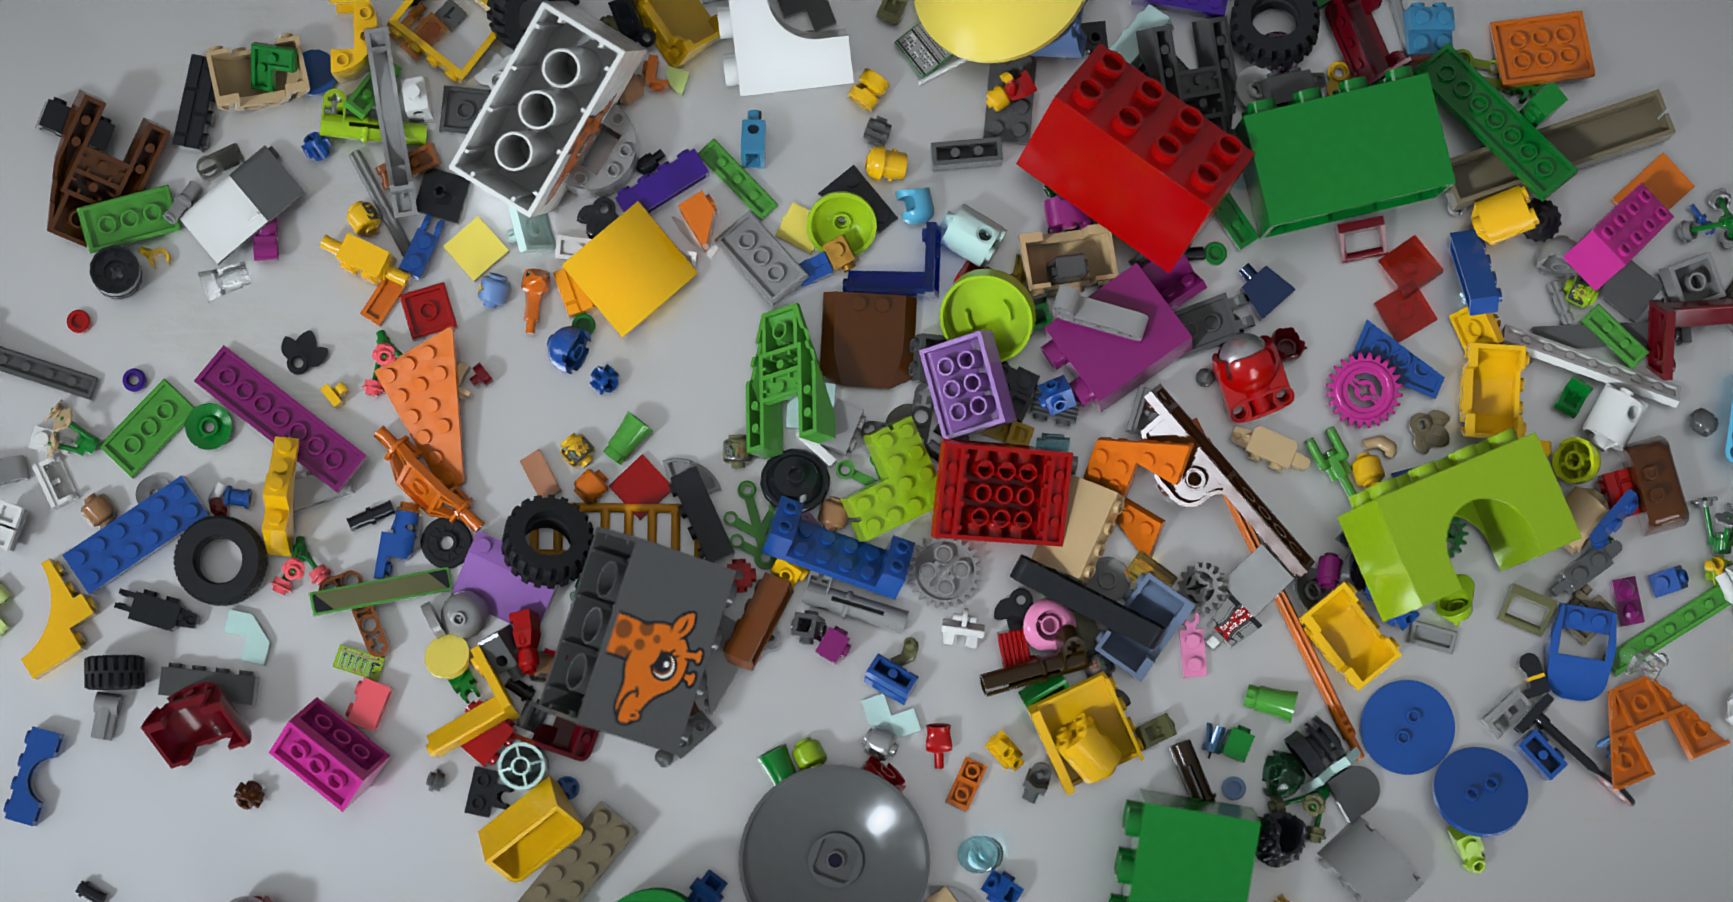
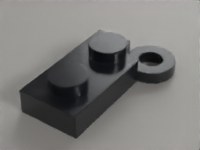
[608,0,656,47]

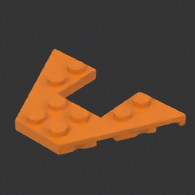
[1083,437,1194,561]
[1607,674,1731,793]

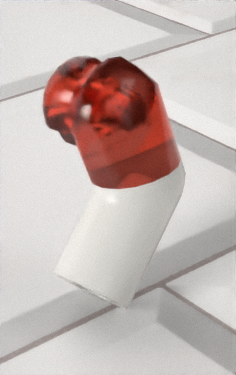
[208,482,228,516]

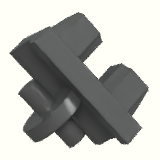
[1022,762,1052,804]

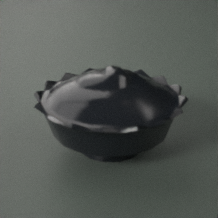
[1522,197,1562,242]

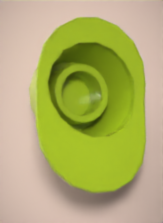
[1435,574,1475,626]

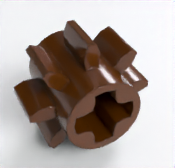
[234,780,265,810]

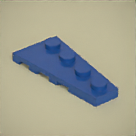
[1348,319,1445,399]

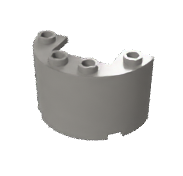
[564,103,640,199]
[1317,816,1424,902]

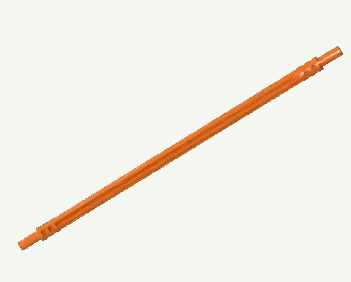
[1192,418,1365,760]

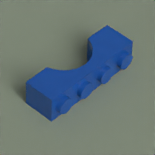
[3,726,64,826]

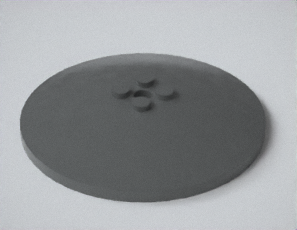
[739,765,930,902]

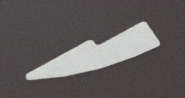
[672,216,718,258]

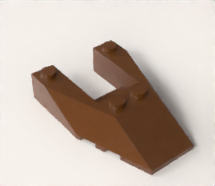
[46,89,171,248]

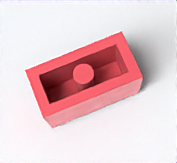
[345,677,394,732]

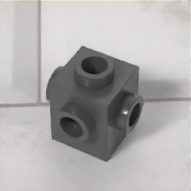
[791,610,827,645]

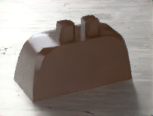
[1618,435,1689,537]

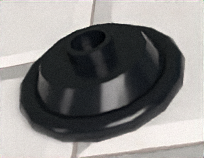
[760,448,830,513]

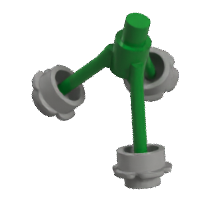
[1677,188,1733,249]

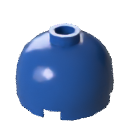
[547,326,591,374]

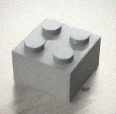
[1658,252,1726,302]
[820,398,866,457]

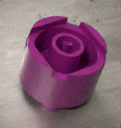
[1043,196,1094,234]

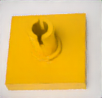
[1449,307,1505,351]

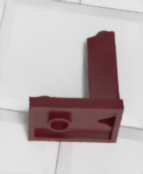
[1646,298,1733,381]

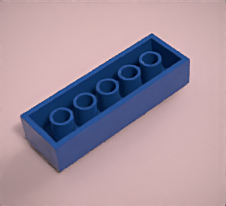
[62,475,211,594]

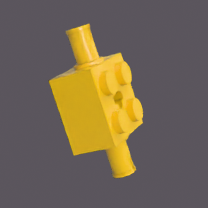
[320,232,411,287]

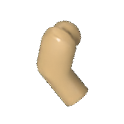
[1362,435,1397,458]

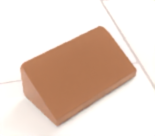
[520,449,562,498]

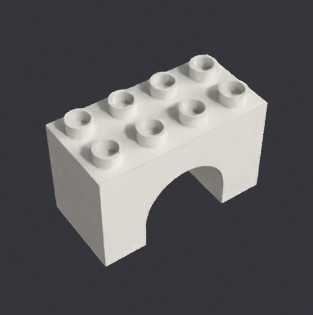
[717,0,854,96]

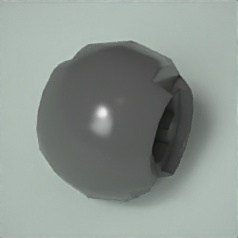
[1688,408,1719,437]

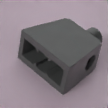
[478,624,526,682]

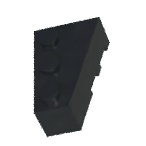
[35,97,115,152]

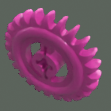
[1326,352,1403,428]

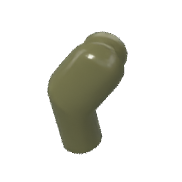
[890,637,919,666]

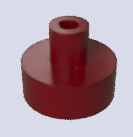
[469,362,494,386]

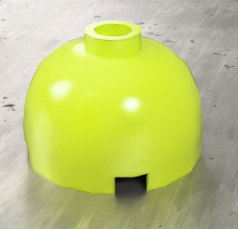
[1552,437,1601,484]

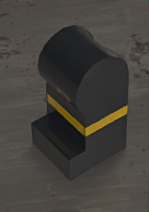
[1516,653,1551,699]

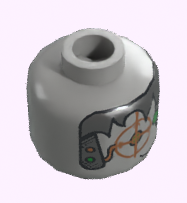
[862,726,899,761]

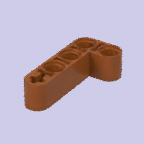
[318,570,391,658]

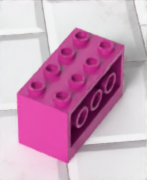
[1563,183,1674,291]
[268,697,390,812]

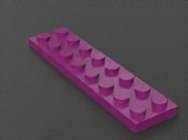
[194,345,368,494]

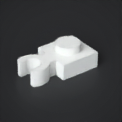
[28,425,74,455]

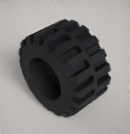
[84,655,145,690]

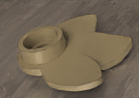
[1409,410,1450,454]

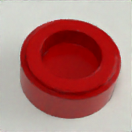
[67,310,92,334]

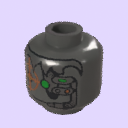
[1084,648,1116,678]

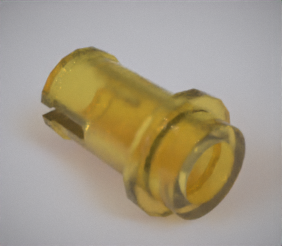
[1010,254,1026,285]

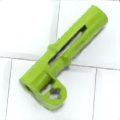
[319,88,427,147]

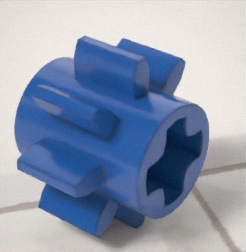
[301,132,332,161]
[589,364,619,395]

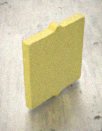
[775,202,815,255]

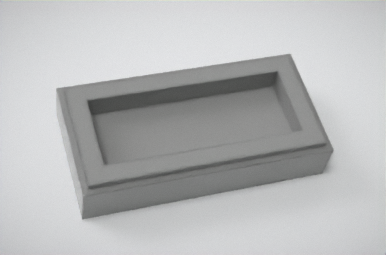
[1406,620,1458,655]

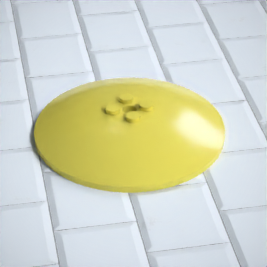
[914,0,1086,63]

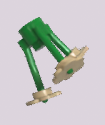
[45,399,100,458]

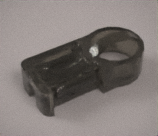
[196,143,245,180]

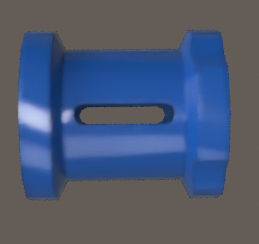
[224,485,253,510]

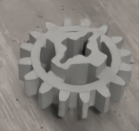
[1177,562,1228,613]

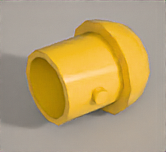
[865,145,908,181]

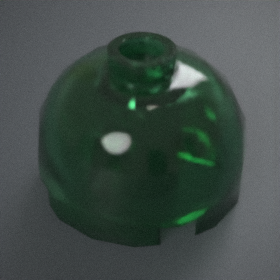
[1262,750,1305,798]

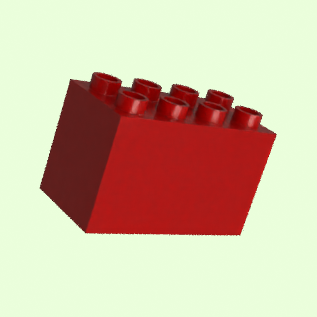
[1016,43,1255,273]

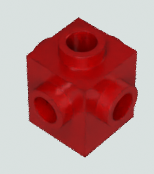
[727,559,756,593]

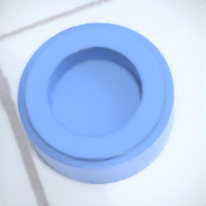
[1222,776,1246,800]

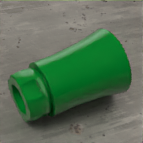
[756,743,797,786]

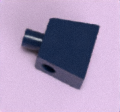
[1239,263,1296,321]

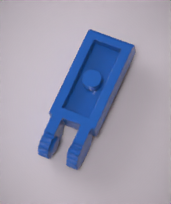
[398,213,445,280]
[1589,489,1639,550]

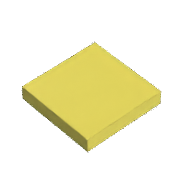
[443,216,509,282]

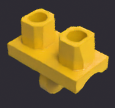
[984,729,1025,771]

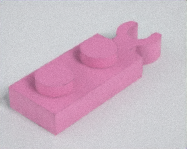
[1179,613,1207,678]

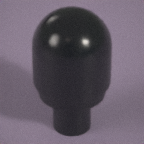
[636,149,666,175]

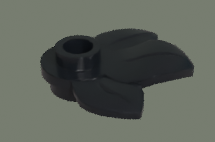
[577,197,619,239]
[281,330,328,375]
[994,588,1034,630]

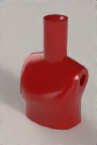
[926,723,952,769]

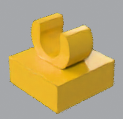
[320,382,349,410]

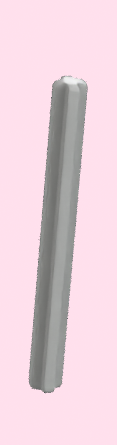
[349,150,410,258]

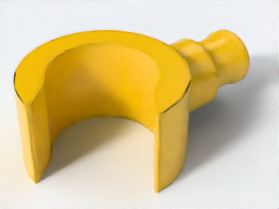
[139,246,172,269]

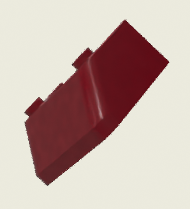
[1325,0,1431,86]
[512,648,599,761]

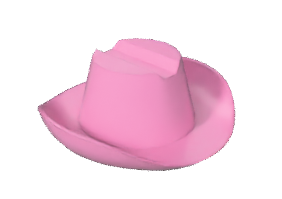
[1023,598,1076,652]

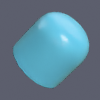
[895,187,934,225]

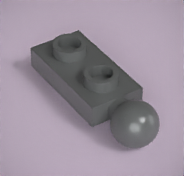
[654,710,717,767]

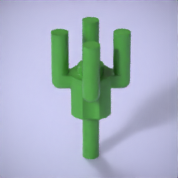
[1305,426,1357,497]

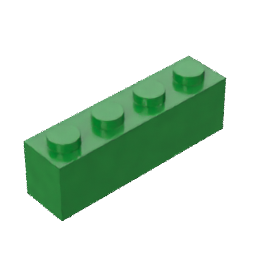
[1519,82,1568,128]

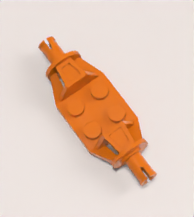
[373,425,485,533]

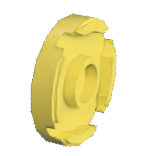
[424,634,472,680]

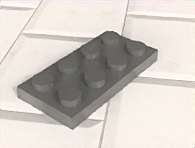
[983,55,1037,145]

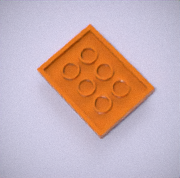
[1489,11,1595,89]

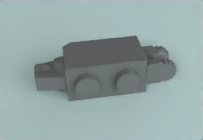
[1549,540,1623,597]

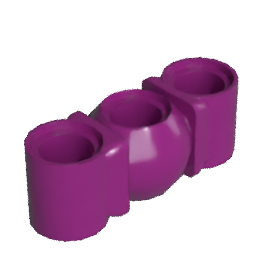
[253,217,279,261]

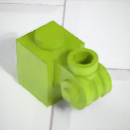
[1447,826,1486,874]

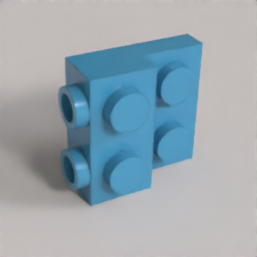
[1403,2,1455,57]

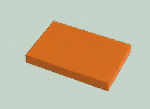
[1611,152,1695,210]

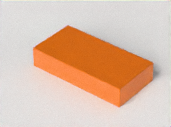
[360,279,406,327]

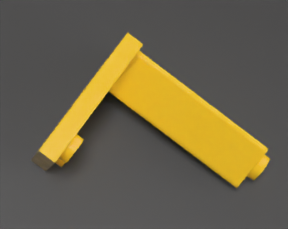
[425,645,520,758]

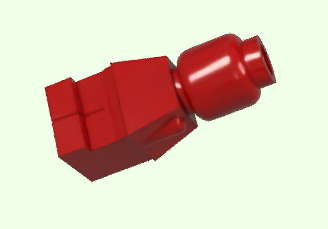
[509,609,541,675]

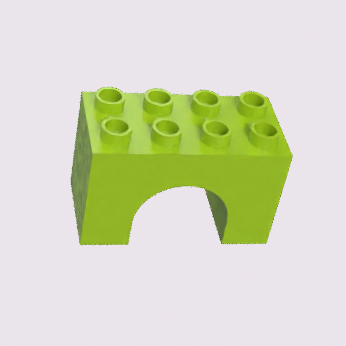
[1337,428,1582,622]

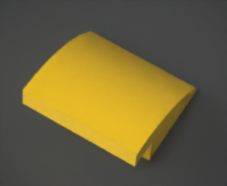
[561,201,699,338]

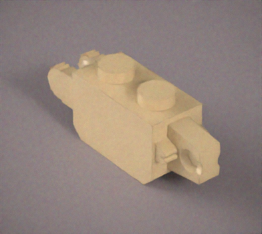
[1230,426,1311,472]

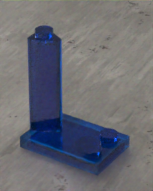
[843,222,942,299]

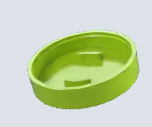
[940,269,1036,362]

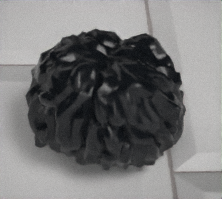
[1256,812,1308,868]

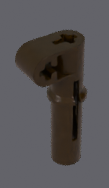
[979,624,1088,697]
[1168,739,1217,801]

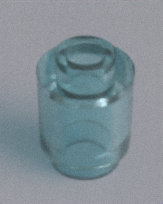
[1036,433,1070,452]

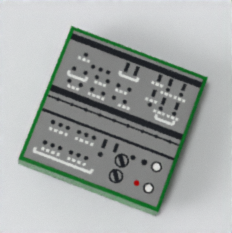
[894,21,954,79]

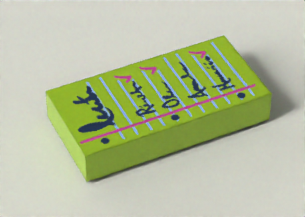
[332,644,386,681]

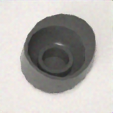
[1340,550,1364,592]

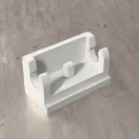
[32,456,80,510]

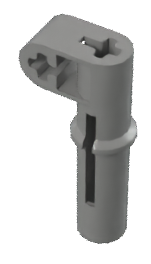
[800,570,909,633]

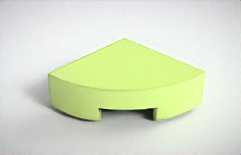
[666,66,690,96]

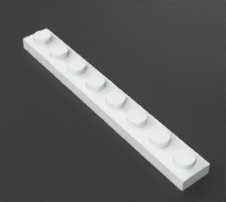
[1500,324,1681,408]

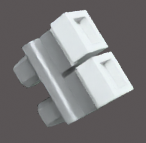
[0,500,29,551]

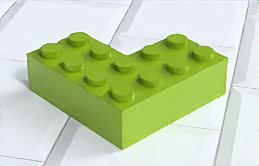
[840,416,937,542]

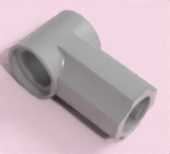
[91,691,123,741]

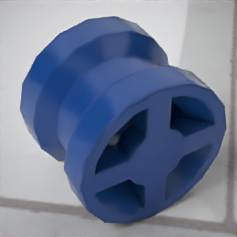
[557,776,580,800]

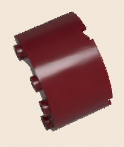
[141,682,252,769]

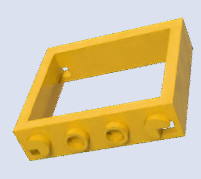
[387,0,497,83]

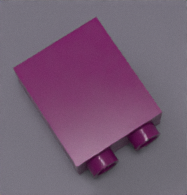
[1040,263,1193,413]

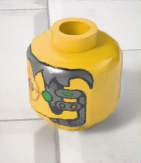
[346,201,381,236]
[560,433,595,468]

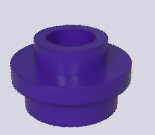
[123,368,147,392]

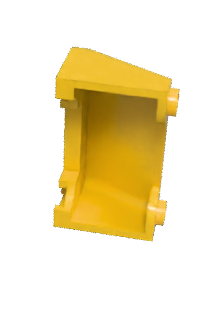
[634,0,720,68]

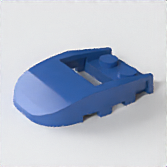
[1544,602,1617,701]

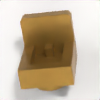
[822,235,860,272]

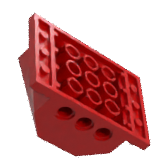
[930,438,1073,547]

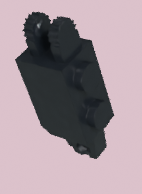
[114,588,200,632]

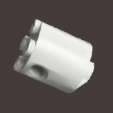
[1581,383,1648,452]

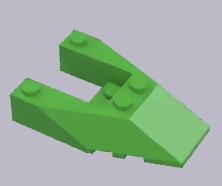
[746,303,836,459]

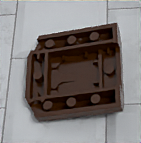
[820,291,917,390]

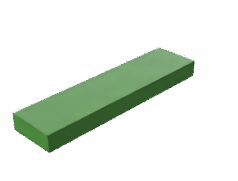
[698,138,778,221]

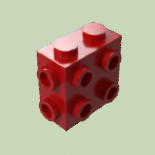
[460,700,517,767]

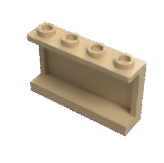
[1032,474,1125,584]

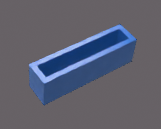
[1449,229,1502,316]

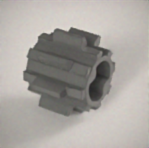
[863,116,892,146]

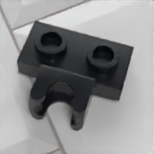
[464,766,514,818]

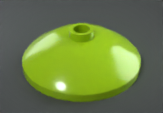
[806,191,877,256]

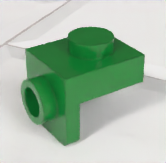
[1554,376,1593,419]

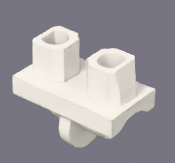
[941,608,985,648]

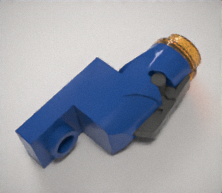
[373,501,421,580]

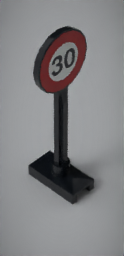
[1513,693,1636,807]

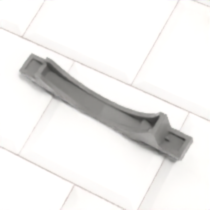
[364,27,418,219]

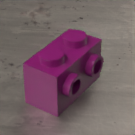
[815,626,852,665]

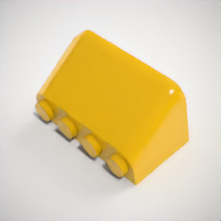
[478,775,583,882]

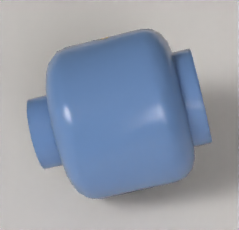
[478,272,511,309]

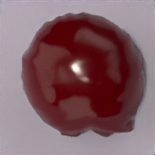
[1271,327,1308,362]

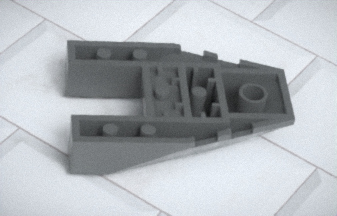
[1136,16,1237,135]

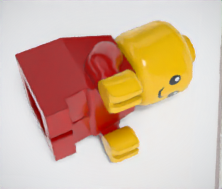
[985,69,1037,112]

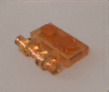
[389,2,449,62]

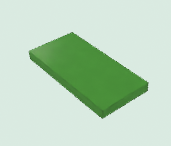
[76,184,181,254]
[99,378,195,479]

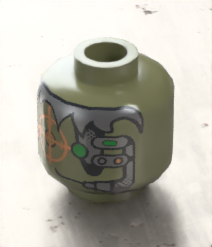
[723,434,753,469]

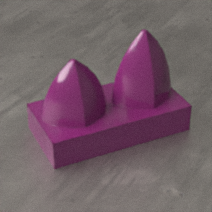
[1610,576,1645,627]

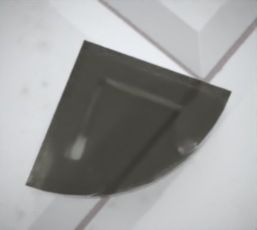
[886,404,912,423]

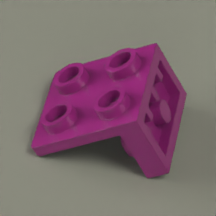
[1140,254,1207,310]

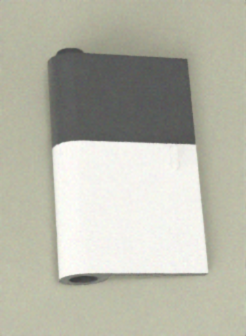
[179,145,305,265]

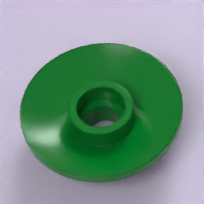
[185,403,233,450]

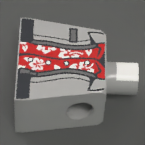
[1204,593,1263,651]

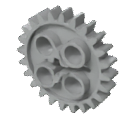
[907,537,983,609]

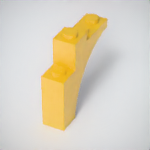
[262,436,300,557]
[21,559,98,680]

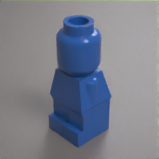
[795,252,834,289]

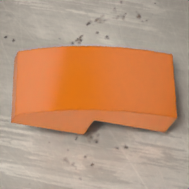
[945,757,988,812]

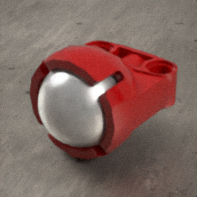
[1212,333,1295,424]

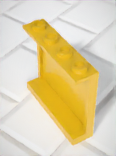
[1026,671,1145,796]

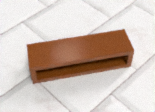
[723,572,794,672]

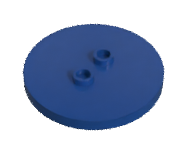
[1359,680,1455,775]
[1432,747,1528,837]

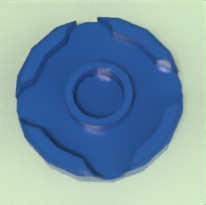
[302,49,337,96]

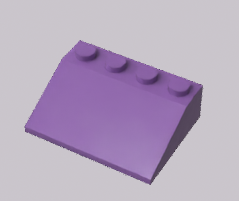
[919,330,1017,439]
[451,530,560,626]

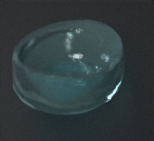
[958,835,1004,873]

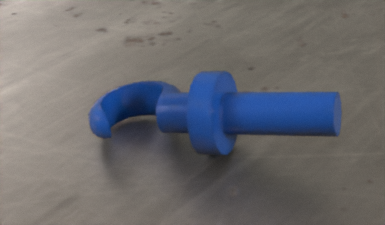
[1689,203,1715,235]

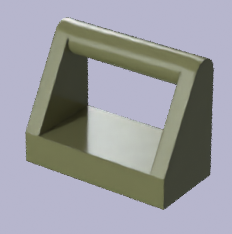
[1497,583,1558,637]

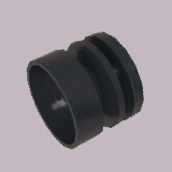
[89,245,143,300]
[1283,715,1346,779]

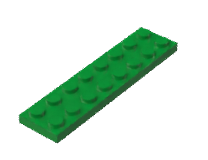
[1413,43,1578,202]

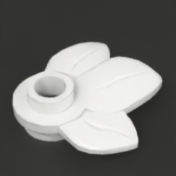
[472,49,513,90]

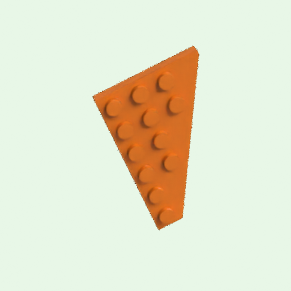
[374,326,466,489]

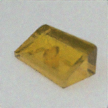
[1124,550,1178,588]

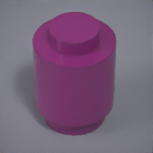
[1316,552,1342,589]

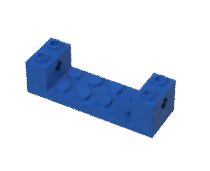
[761,496,915,600]

